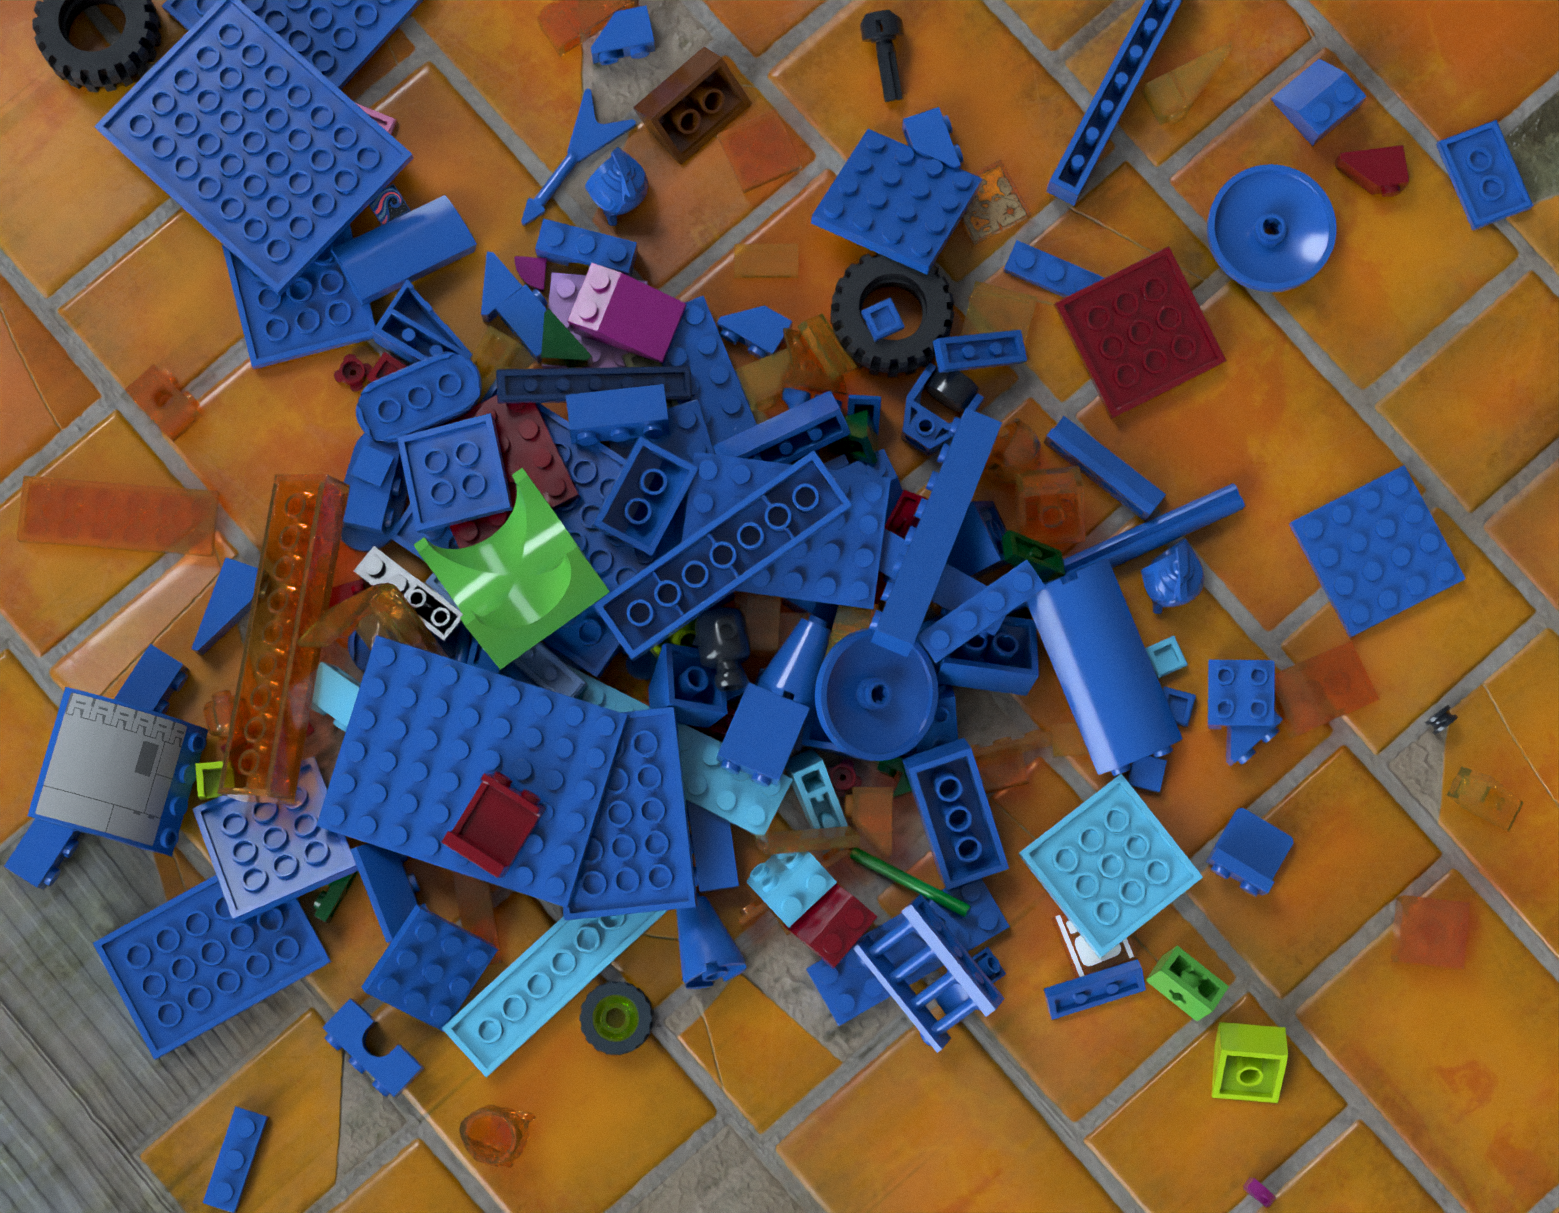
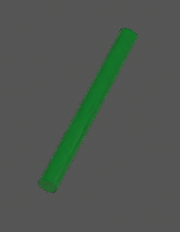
[850,847,971,918]

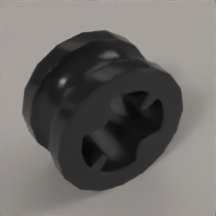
[1425,705,1458,735]

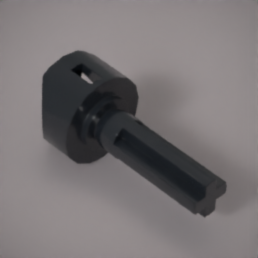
[860,10,904,103]

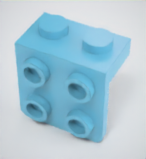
[747,838,837,928]

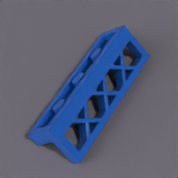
[1043,416,1166,521]

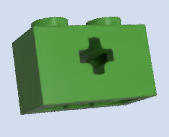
[1145,946,1229,1021]

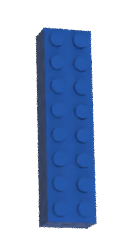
[593,450,853,661]

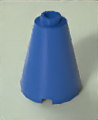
[756,615,832,710]
[676,893,747,989]

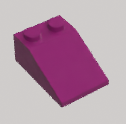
[567,263,687,364]

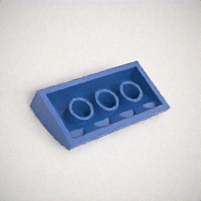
[331,195,477,307]

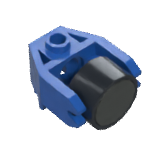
[901,363,984,456]

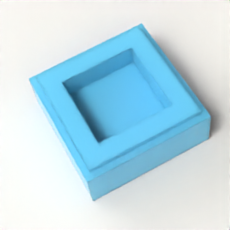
[1145,636,1188,679]

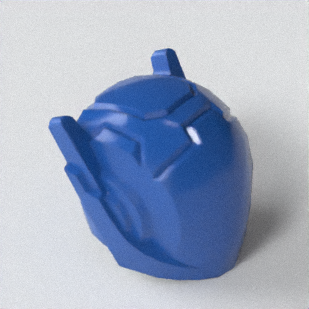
[585,147,648,226]
[1140,538,1205,614]

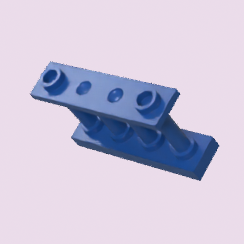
[853,894,1005,1053]

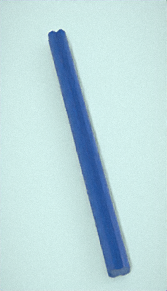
[916,483,1245,652]

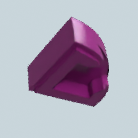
[514,256,547,292]
[1242,1177,1276,1208]

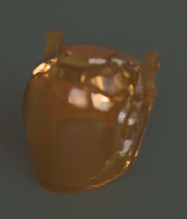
[459,1105,536,1168]

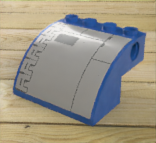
[27,687,209,856]

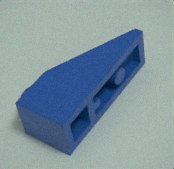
[191,557,269,655]

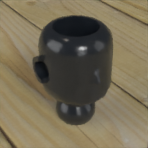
[692,607,751,692]

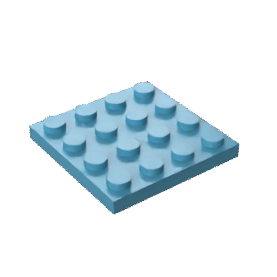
[1018,774,1203,959]

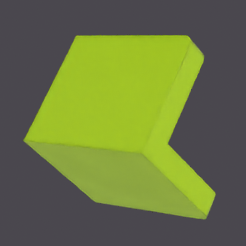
[195,761,233,800]

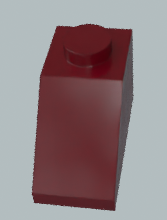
[1335,145,1409,197]

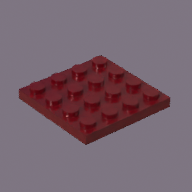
[1053,246,1227,419]
[434,395,581,549]

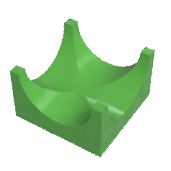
[414,468,610,670]

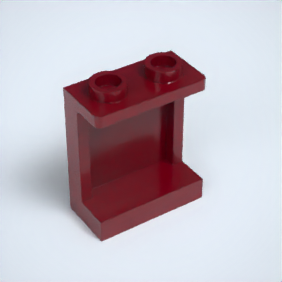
[441,771,546,878]

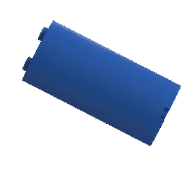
[1026,558,1183,776]

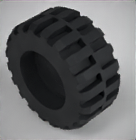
[32,0,161,92]
[830,253,954,378]

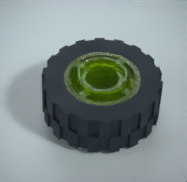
[579,981,654,1055]

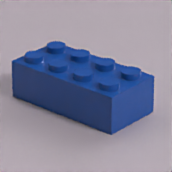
[902,738,1009,890]

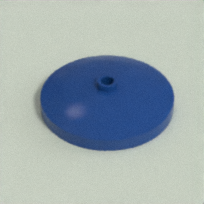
[1207,164,1337,292]
[815,628,939,761]

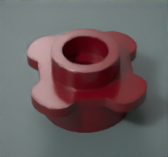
[334,354,372,392]
[826,759,862,797]

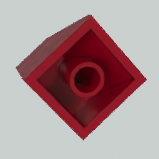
[783,883,878,969]

